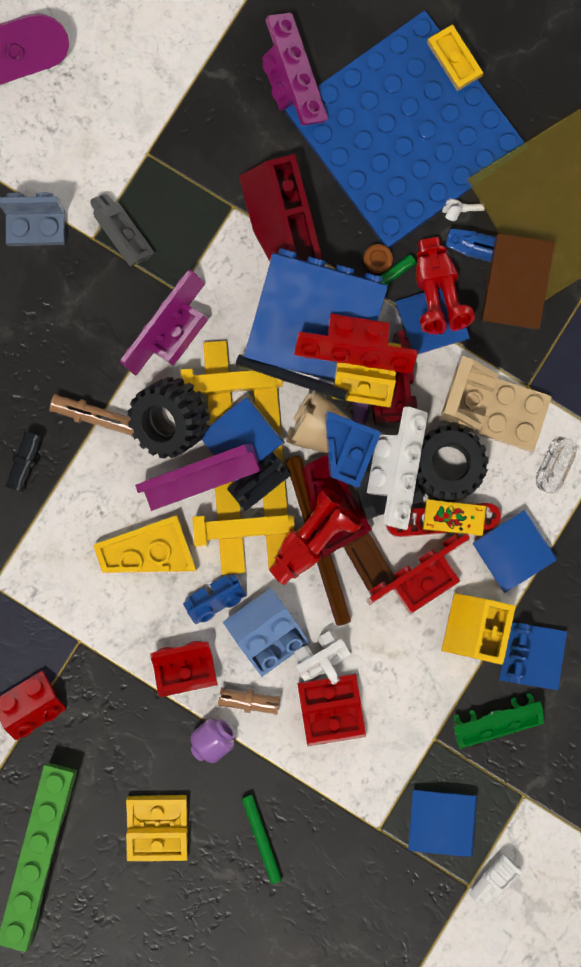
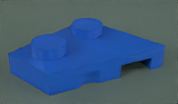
[325,410,381,488]

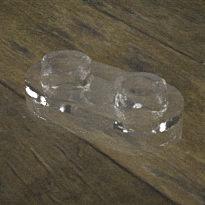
[536,436,577,494]

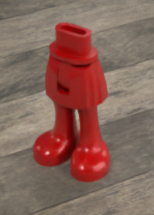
[416,237,475,334]
[269,487,362,585]

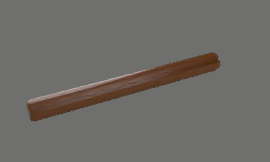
[286,456,351,626]

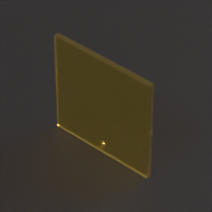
[467,109,581,300]

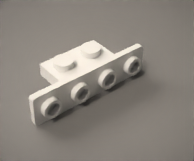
[367,407,428,530]

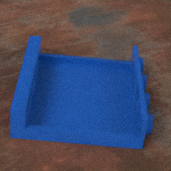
[244,248,388,382]

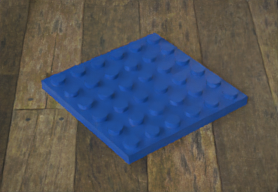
[285,10,528,248]

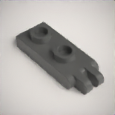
[90,194,155,267]

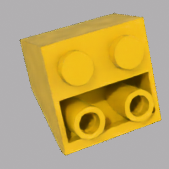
[441,593,516,665]

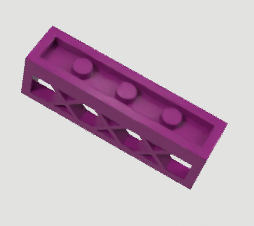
[135,443,262,511]

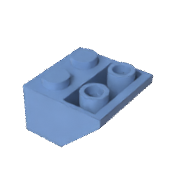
[223,588,310,677]

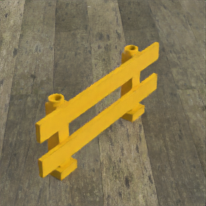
[181,341,295,575]

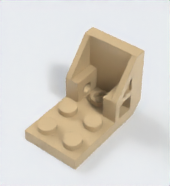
[439,356,552,453]

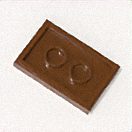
[481,233,555,329]

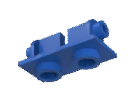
[183,574,247,625]

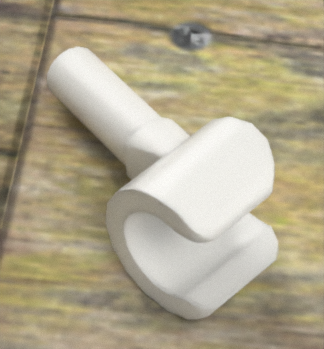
[442,198,485,221]

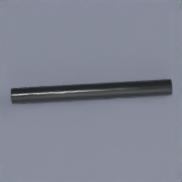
[236,354,349,401]

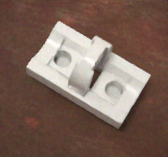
[294,631,351,684]

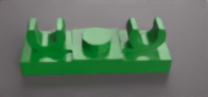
[454,693,544,749]

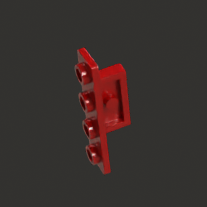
[294,314,417,373]
[367,534,470,615]

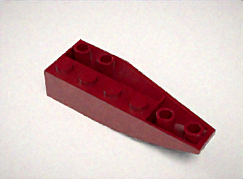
[239,154,322,262]

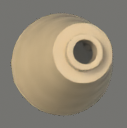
[286,391,353,454]

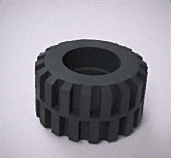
[127,377,210,459]
[416,425,489,502]

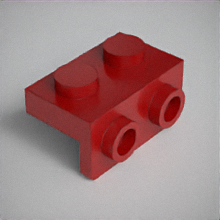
[150,641,218,698]
[0,671,66,740]

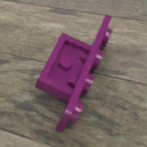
[262,13,328,126]
[120,269,208,376]

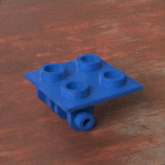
[499,622,567,690]

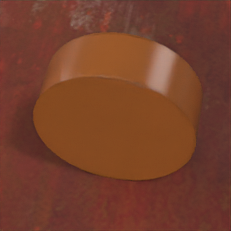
[363,244,393,275]

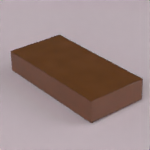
[343,532,396,596]

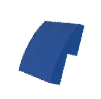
[395,289,470,355]
[202,397,285,482]
[472,509,557,593]
[408,790,477,857]

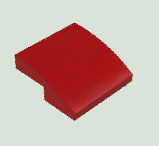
[297,674,366,747]

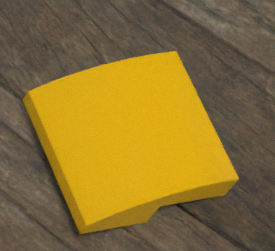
[332,342,401,407]
[126,795,188,861]

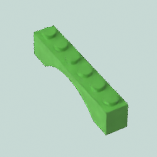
[0,763,78,952]

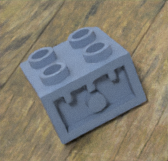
[0,192,65,246]

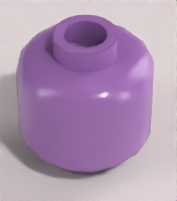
[190,718,235,763]

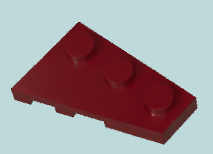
[301,454,372,559]

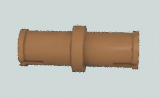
[218,687,280,715]

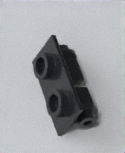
[227,452,291,512]

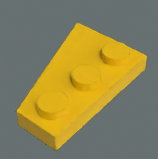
[93,515,197,573]

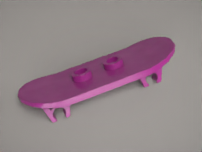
[0,14,70,85]

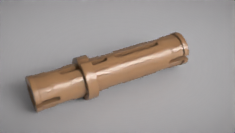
[49,394,134,437]

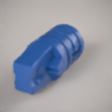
[446,229,495,263]

